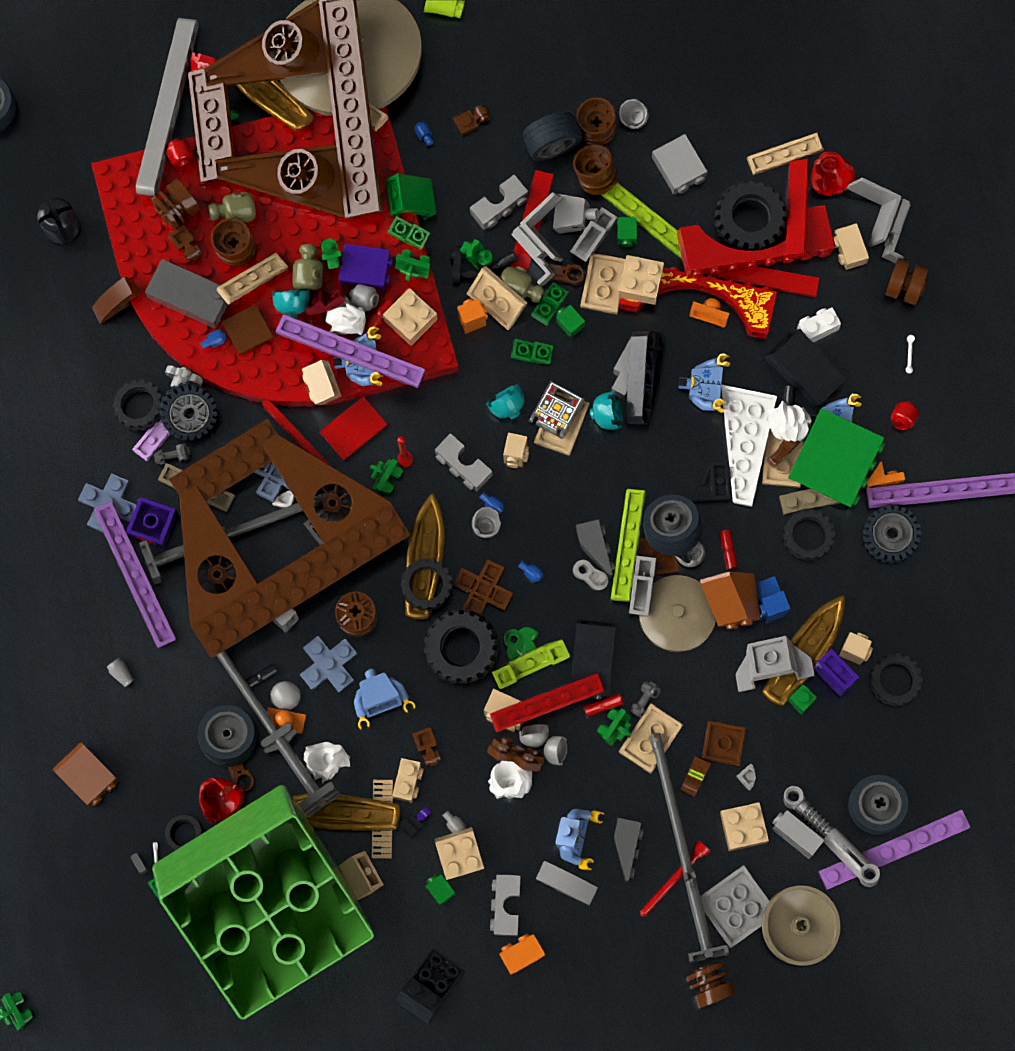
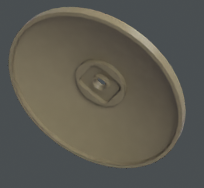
[277,0,422,116]

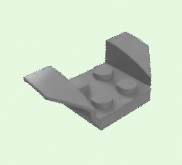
[735,636,815,692]

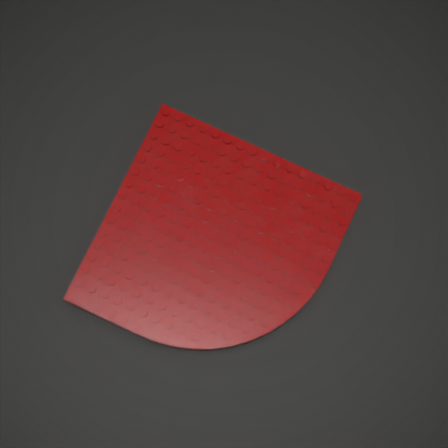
[91,106,459,407]

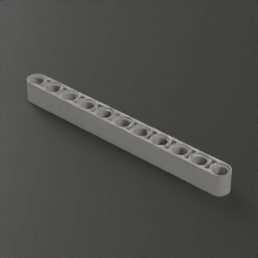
[136,18,198,196]

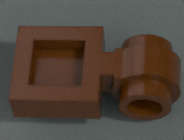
[453,105,491,136]
[168,225,202,262]
[412,727,441,767]

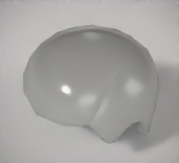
[619,99,649,129]
[472,507,501,538]
[675,541,706,567]
[270,681,301,710]
[519,724,549,748]
[544,736,567,765]

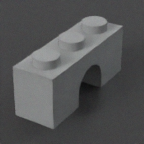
[470,175,528,230]
[435,433,493,491]
[490,875,520,937]

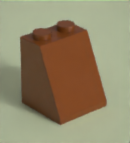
[700,572,760,630]
[52,742,118,807]

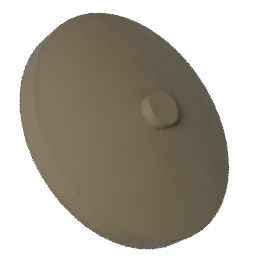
[639,575,716,652]
[762,886,840,966]

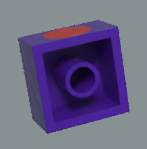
[126,497,178,549]

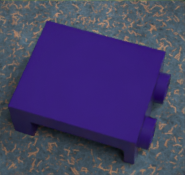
[339,244,393,291]
[814,649,859,697]

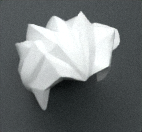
[326,297,366,336]
[766,401,811,442]
[303,742,350,783]
[488,761,532,799]

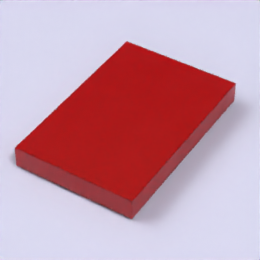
[319,396,388,461]

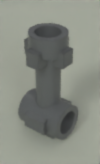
[154,443,191,465]
[630,681,660,717]

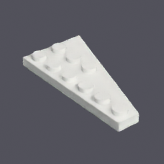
[721,385,777,507]

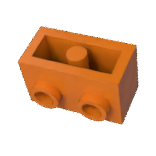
[457,298,488,334]
[499,933,545,976]

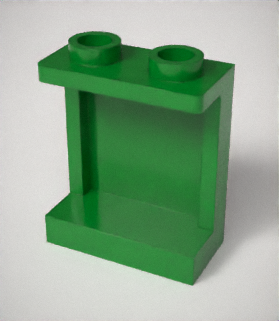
[385,174,436,220]

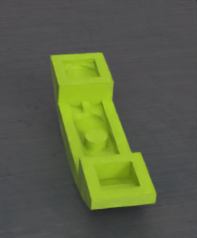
[492,639,570,689]

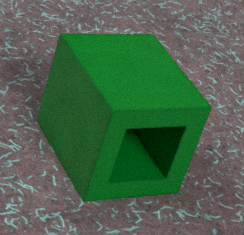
[617,217,637,247]
[556,305,585,338]
[788,685,817,715]
[426,874,456,906]

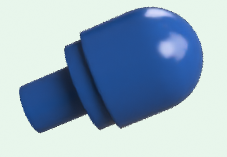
[414,121,433,146]
[200,330,226,349]
[479,492,504,514]
[518,560,544,582]

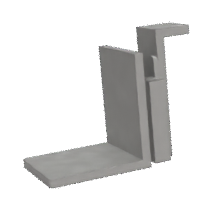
[847,178,911,263]
[511,192,563,286]

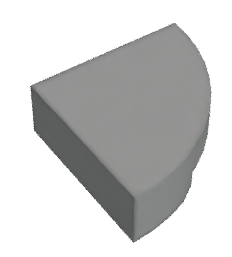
[736,764,756,791]

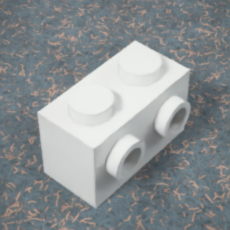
[797,308,841,342]

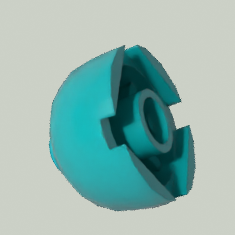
[272,290,311,318]
[486,384,525,419]
[590,391,623,430]

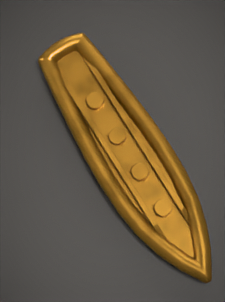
[236,80,314,131]
[405,493,445,620]
[762,595,845,706]
[293,793,400,831]

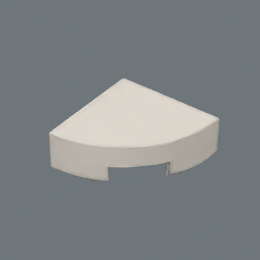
[273,491,295,508]

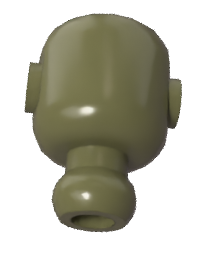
[208,192,256,224]
[292,244,323,292]
[500,267,545,303]

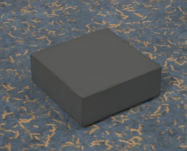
[130,853,149,874]

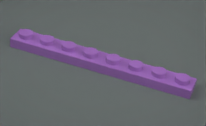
[276,314,425,388]
[866,473,1015,508]
[93,502,176,648]
[818,810,970,890]

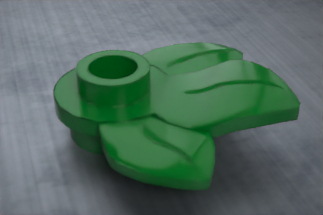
[503,627,539,660]

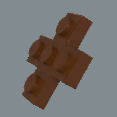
[453,559,513,615]
[487,737,545,772]

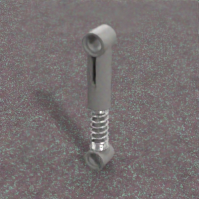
[783,786,880,887]

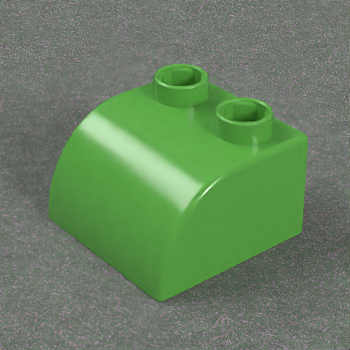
[152,785,374,1019]

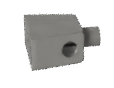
[553,194,599,234]

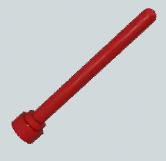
[397,436,413,468]
[640,841,710,917]

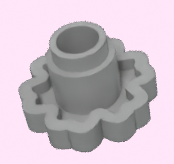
[165,366,203,387]

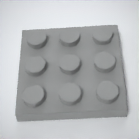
[700,865,769,948]

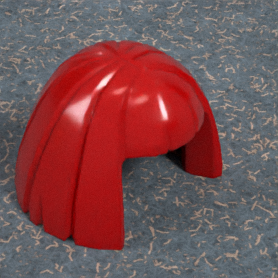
[812,151,855,196]
[199,778,244,823]

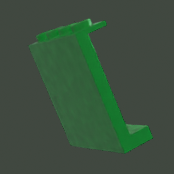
[788,408,885,508]

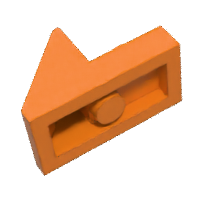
[865,461,905,490]

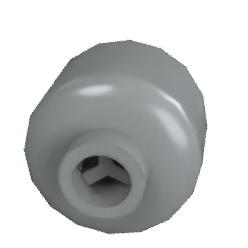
[349,284,379,311]

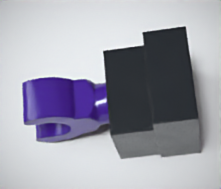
[400,807,431,839]

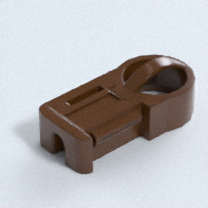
[545,261,585,285]
[767,439,801,468]
[227,763,255,793]

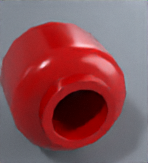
[166,138,194,168]
[891,401,919,430]

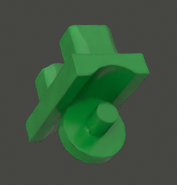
[321,239,341,269]
[460,239,493,271]
[395,249,430,281]
[369,459,403,494]
[597,708,632,746]
[0,992,33,1031]

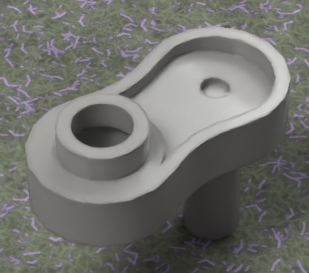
[573,560,608,591]

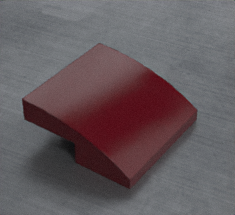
[306,283,346,315]

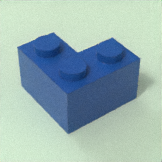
[756,576,791,623]

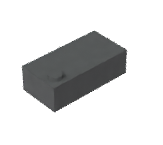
[145,259,228,329]

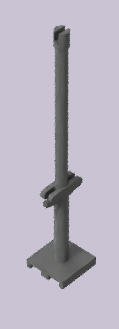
[139,480,356,585]
[217,650,341,817]
[649,733,729,965]

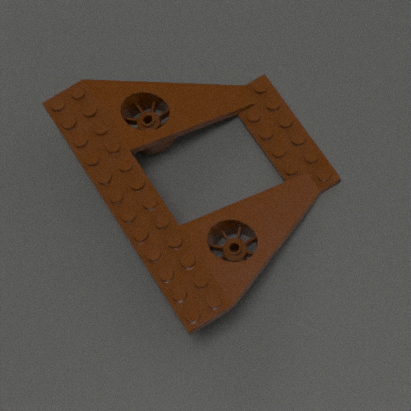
[188,0,382,219]
[169,419,410,659]

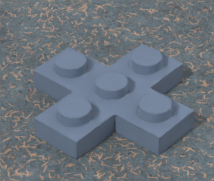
[254,462,290,503]
[78,473,136,532]
[300,636,358,693]

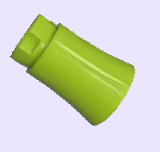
[424,0,465,18]

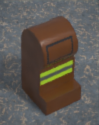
[680,756,711,797]

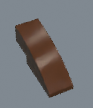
[92,277,140,324]

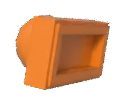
[689,298,729,327]
[267,707,306,734]

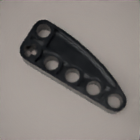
[626,331,666,425]

